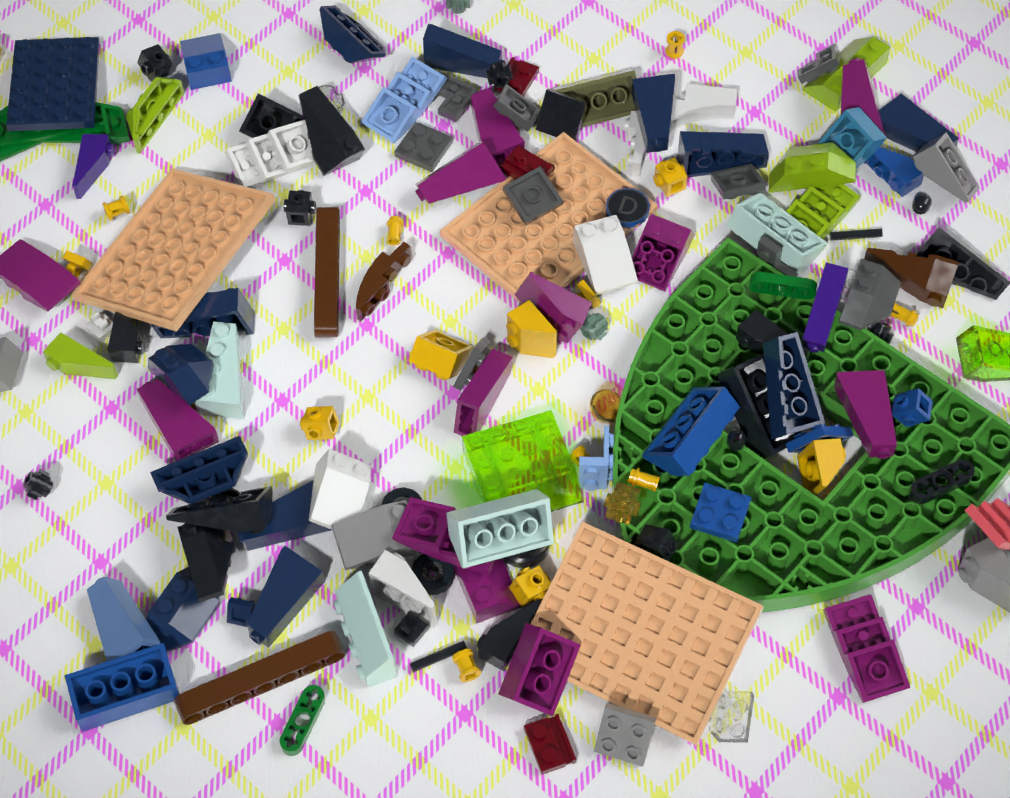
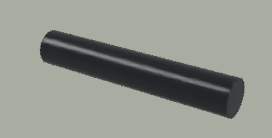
[829,228,883,241]
[409,640,467,673]

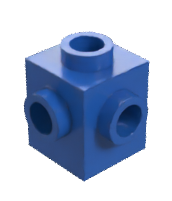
[892,388,933,427]

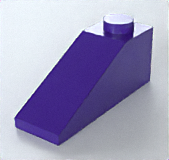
[72,134,114,199]

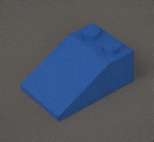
[180,33,232,90]

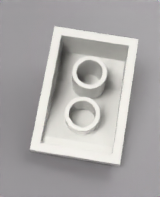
[572,215,638,295]
[309,449,372,529]
[369,550,437,629]

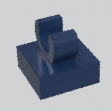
[226,597,255,627]

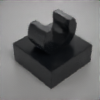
[394,612,429,647]

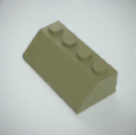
[550,69,636,128]

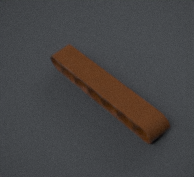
[314,207,340,338]
[174,631,346,725]

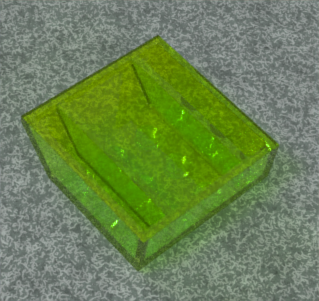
[462,410,583,512]

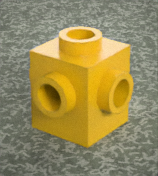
[653,157,687,197]
[300,406,340,440]
[509,566,551,608]

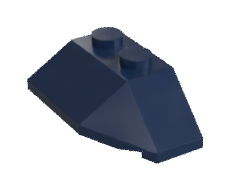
[319,5,386,64]
[147,344,214,405]
[150,436,248,504]
[146,567,220,652]

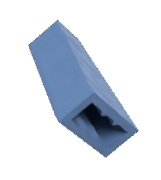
[87,577,160,661]

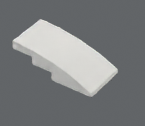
[225,120,315,188]

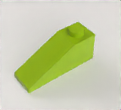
[43,332,118,379]

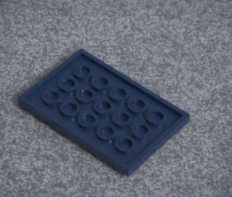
[6,37,100,131]

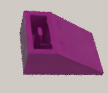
[632,214,695,292]

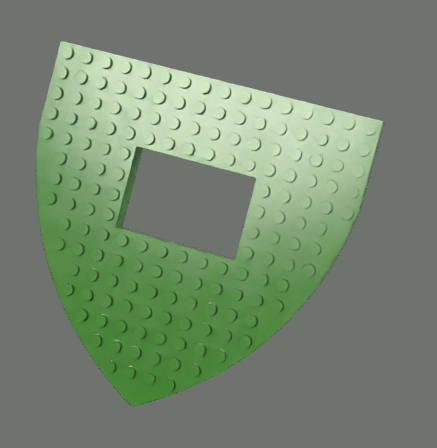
[612,238,1010,612]

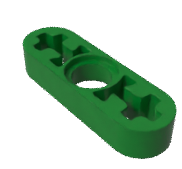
[749,272,817,300]
[279,685,325,756]

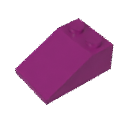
[515,271,592,343]

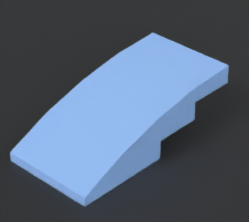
[360,57,447,144]

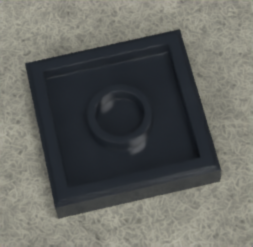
[535,88,588,142]

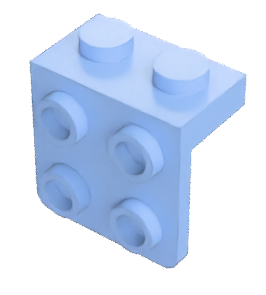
[578,426,614,491]

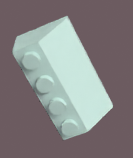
[726,193,828,275]
[446,489,554,568]
[333,571,397,687]

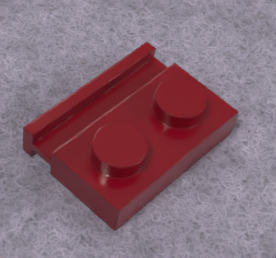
[494,57,539,97]
[499,145,553,180]
[523,714,577,775]

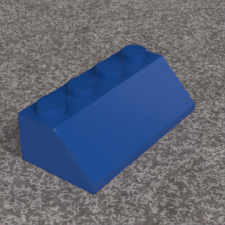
[642,387,740,476]
[64,643,180,732]

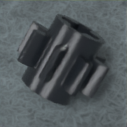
[486,62,513,88]
[867,321,894,344]
[23,469,53,500]

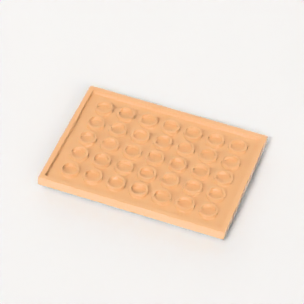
[440,132,658,304]
[71,168,276,332]

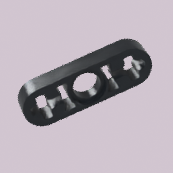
[909,460,975,504]

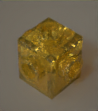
[604,482,641,525]

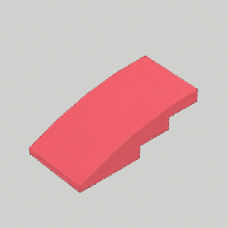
[965,498,1010,550]

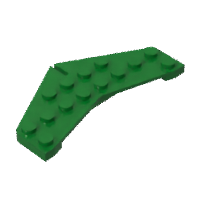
[0,102,130,161]

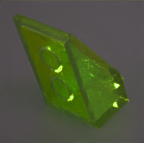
[956,325,1010,382]

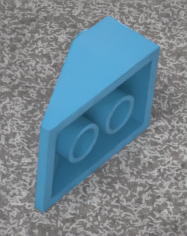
[817,107,887,169]

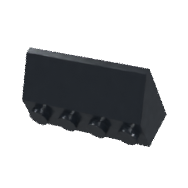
[716,353,802,458]

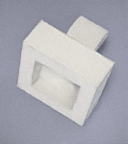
[85,312,113,343]

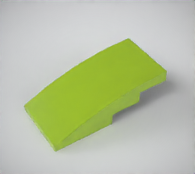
[786,184,861,240]

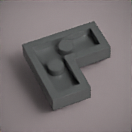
[797,44,840,84]
[437,72,478,122]
[756,236,798,277]
[453,337,491,391]

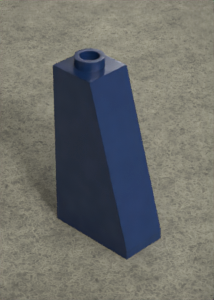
[423,24,505,78]
[631,73,675,153]
[879,94,959,152]
[237,480,332,551]
[247,545,325,648]

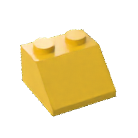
[506,300,557,358]
[408,329,474,380]
[797,438,846,496]

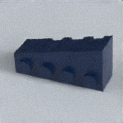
[677,131,769,178]
[151,288,255,338]
[763,332,825,440]

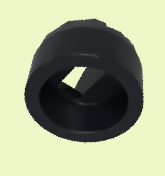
[912,195,932,215]
[726,429,746,451]

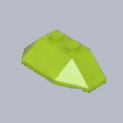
[126,77,184,154]
[768,142,856,193]

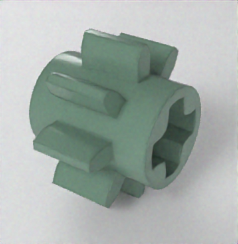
[446,0,470,14]
[580,313,608,340]

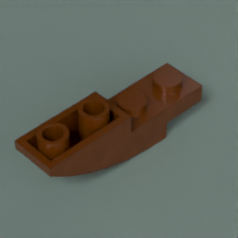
[356,242,412,322]

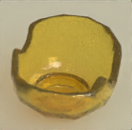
[589,389,621,424]

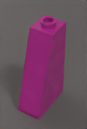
[841,58,886,136]
[471,88,525,165]
[415,141,506,204]
[453,349,513,441]
[834,370,897,459]
[137,379,219,461]

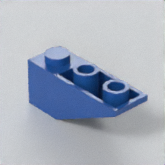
[864,147,924,197]

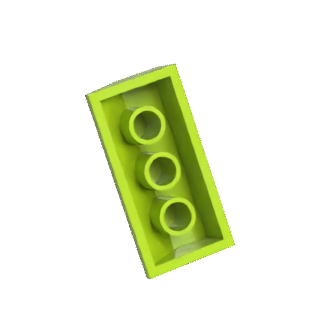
[802,36,891,112]

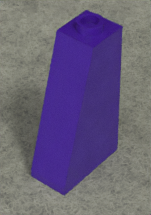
[802,262,849,353]

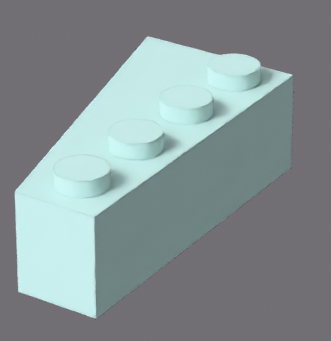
[195,321,244,419]

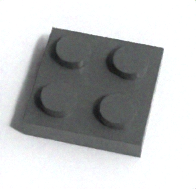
[493,84,540,132]
[394,121,453,172]
[710,164,766,199]
[502,166,563,226]

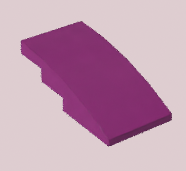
[0,239,81,312]
[392,497,495,575]
[823,594,911,703]

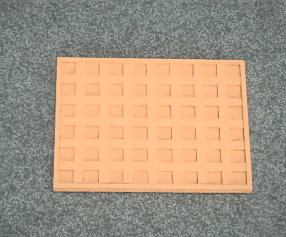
[531,521,764,746]

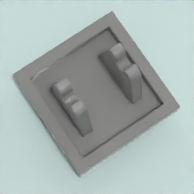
[594,703,656,767]

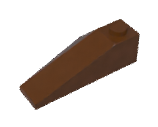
[864,248,959,308]

